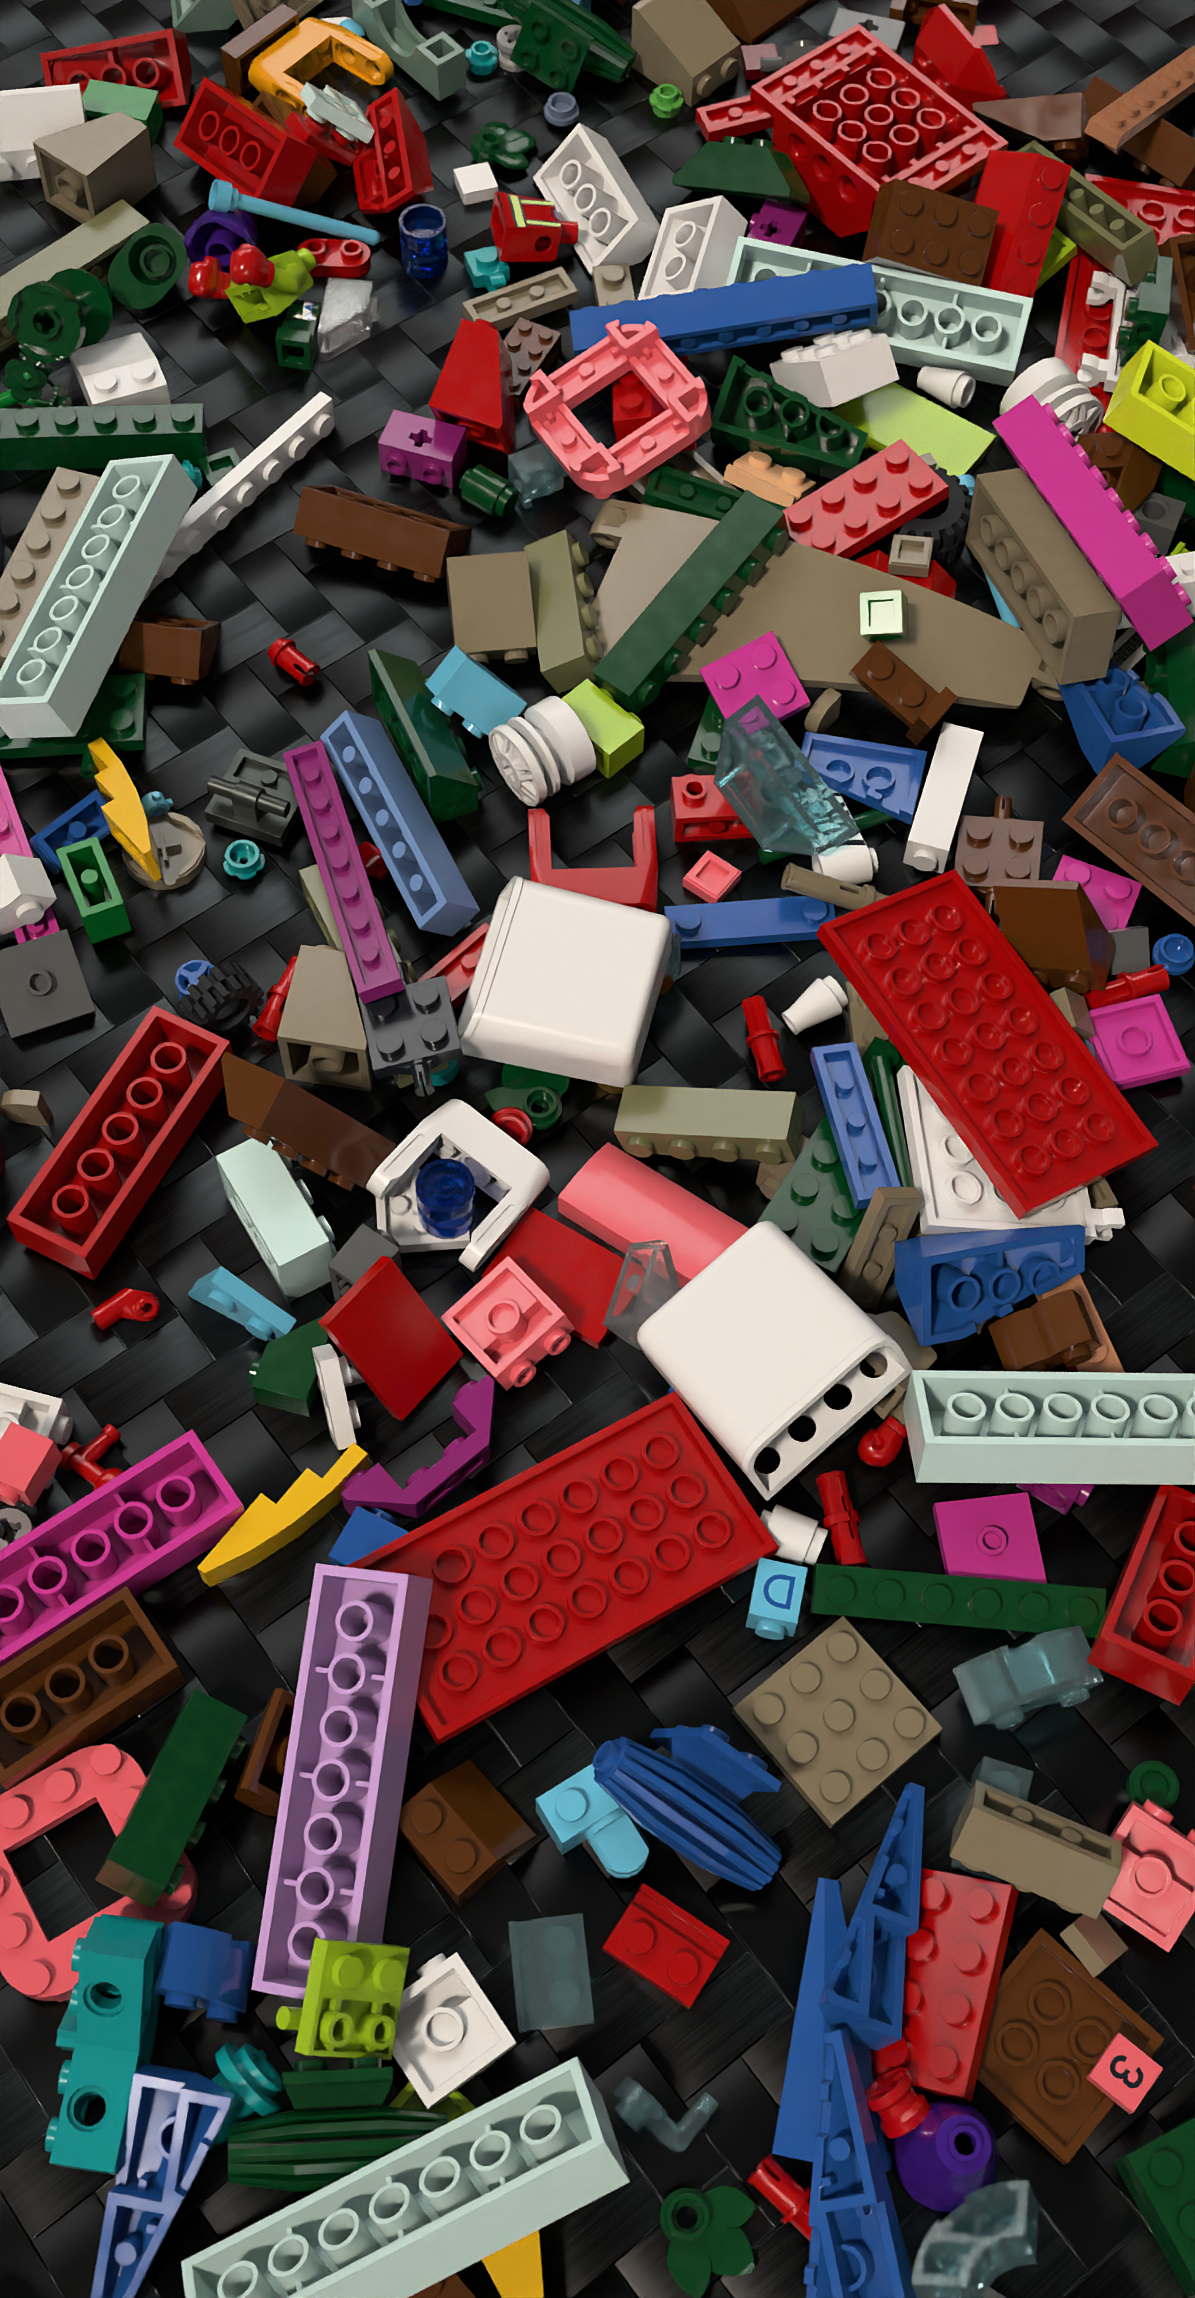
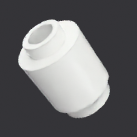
[760,1504,828,1566]

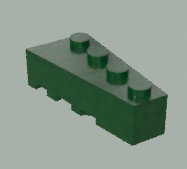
[709,355,869,479]

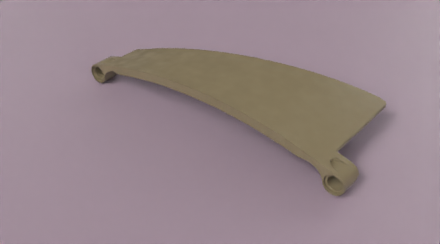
[588,499,1063,709]

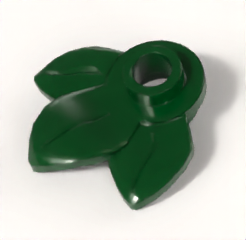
[470,121,537,169]
[485,1063,569,1130]
[660,2186,756,2298]

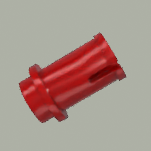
[268,638,320,687]

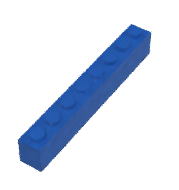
[569,263,878,357]

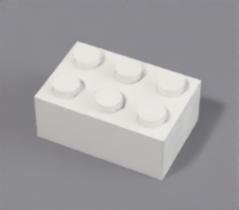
[769,329,899,408]

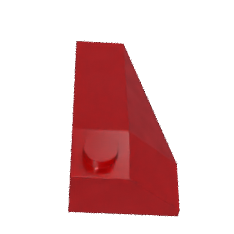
[39,28,192,110]

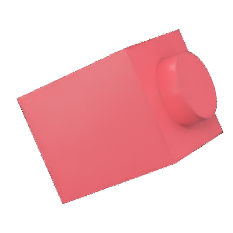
[0,1421,62,1507]

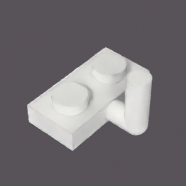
[312,1344,365,1450]

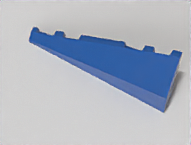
[819,1782,925,2051]
[772,1878,892,2172]
[804,2028,918,2298]
[91,2063,234,2298]

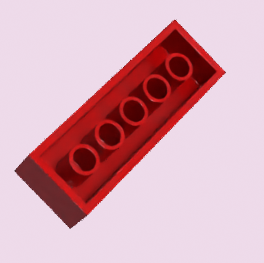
[6,1005,233,1280]

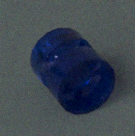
[399,203,449,278]
[415,1159,477,1239]

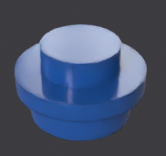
[1152,934,1195,975]

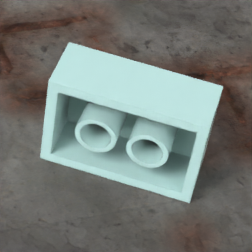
[215,1138,337,1303]

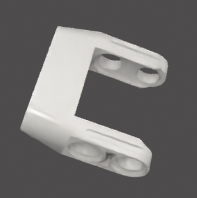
[366,1099,550,1272]

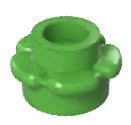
[649,84,684,118]

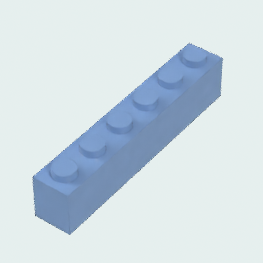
[320,710,480,937]

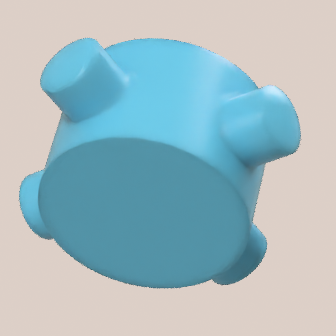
[141,791,173,818]

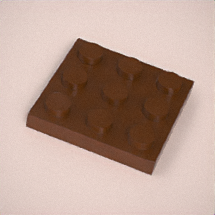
[976,1928,1165,2165]

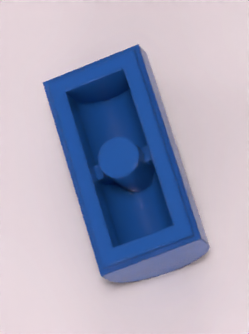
[29,789,111,874]

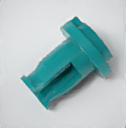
[203,2042,284,2163]

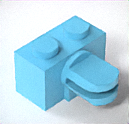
[425,645,527,739]
[535,1764,649,1878]

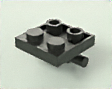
[204,748,301,847]

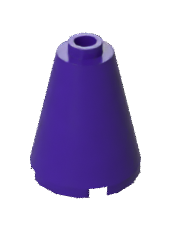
[184,209,258,273]
[892,2097,999,2212]

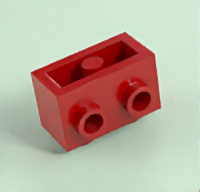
[670,772,760,842]

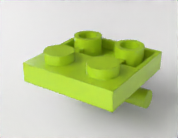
[276,1938,410,2060]

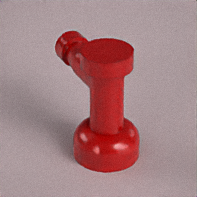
[58,1424,124,1491]

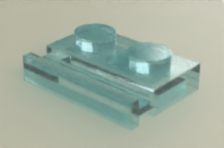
[508,1913,594,2033]

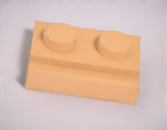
[723,451,816,507]

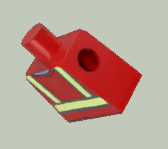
[489,191,578,262]

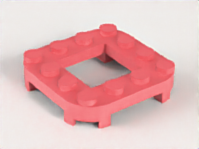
[523,319,712,499]
[0,1744,199,2002]

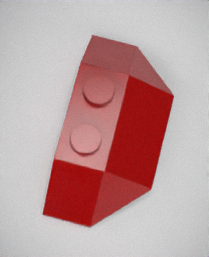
[911,4,1007,116]
[353,87,434,214]

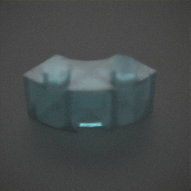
[952,1626,1104,1730]
[911,2180,1038,2298]

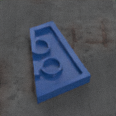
[797,732,927,826]

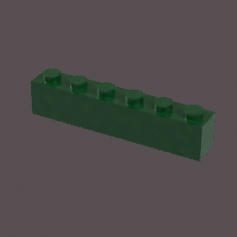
[0,403,209,471]
[592,490,790,715]

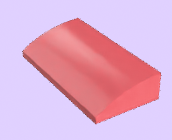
[558,1142,749,1289]

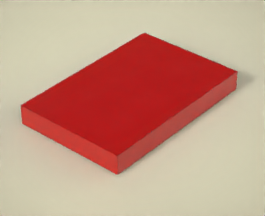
[481,1206,646,1349]
[318,1255,464,1421]

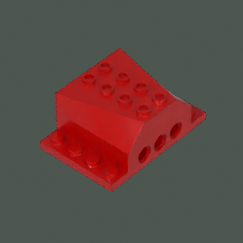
[750,23,1009,238]

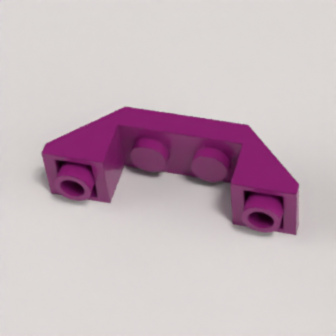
[341,1374,495,1519]

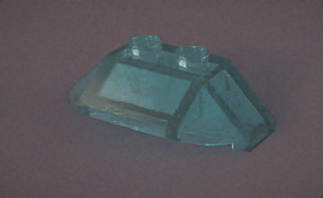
[713,694,859,856]

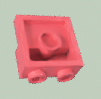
[440,1256,575,1391]
[1102,1799,1195,1953]

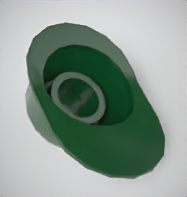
[108,223,187,310]

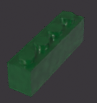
[95,1688,248,1909]

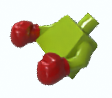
[187,244,316,324]

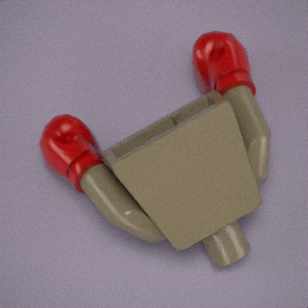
[857,1311,937,1467]

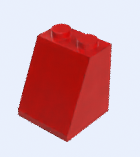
[428,318,516,456]

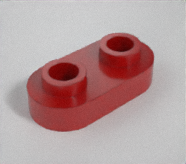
[297,238,371,278]

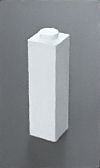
[903,722,984,874]

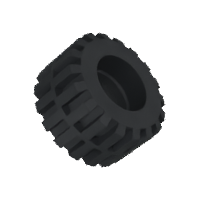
[875,465,972,567]

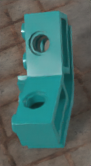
[45,1913,164,2175]

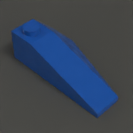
[1056,659,1186,775]
[894,1224,1085,1347]

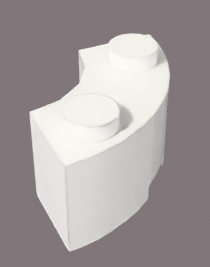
[0,854,57,936]

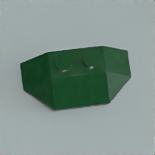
[672,136,810,204]

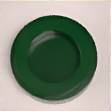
[1126,1761,1179,1810]

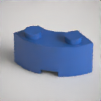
[151,1921,258,2023]

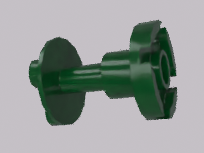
[8,268,113,363]

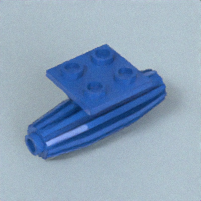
[592,1724,782,1891]

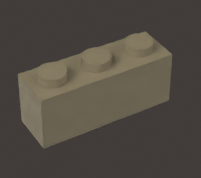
[949,1780,1122,1919]

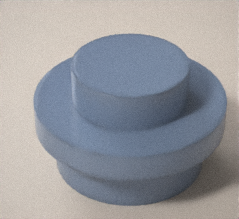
[544,92,579,127]

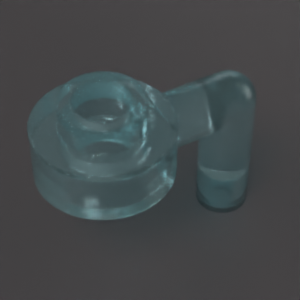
[613,2076,720,2153]

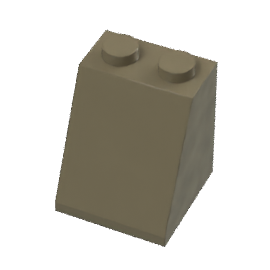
[631,0,740,107]
[33,111,158,224]
[446,551,537,666]
[277,945,373,1092]

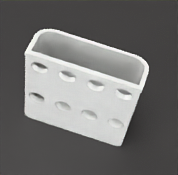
[457,876,672,1088]
[637,1221,913,1501]

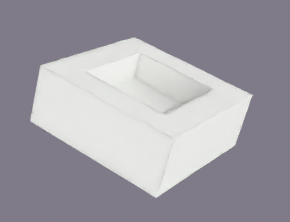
[454,162,498,205]

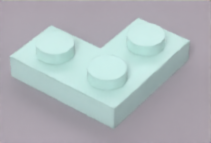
[299,82,375,144]

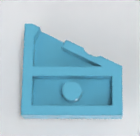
[188,1266,297,1341]

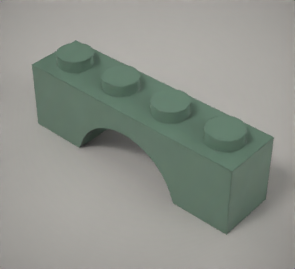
[352,0,467,101]

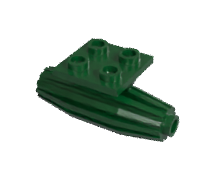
[501,0,637,95]
[228,2057,448,2192]

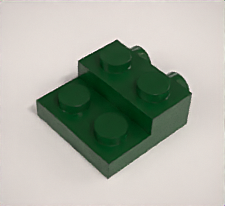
[1115,256,1173,367]

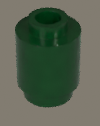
[459,465,519,519]

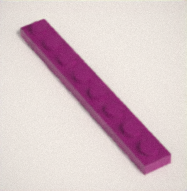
[282,739,405,1004]

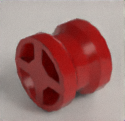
[864,2067,931,2139]

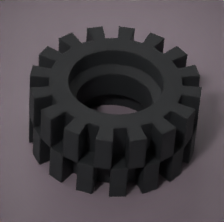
[179,962,264,1040]

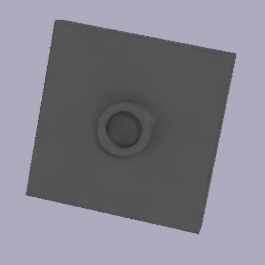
[0,929,96,1040]

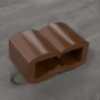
[988,1289,1101,1372]

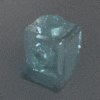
[508,443,569,509]

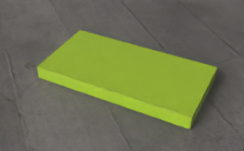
[830,382,996,476]

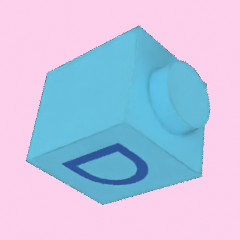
[745,1558,807,1640]

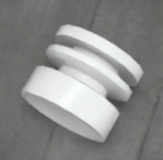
[999,357,1104,446]
[489,696,596,807]

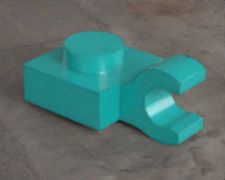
[464,246,510,293]

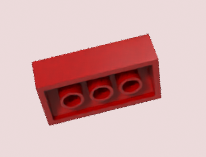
[974,150,1072,298]

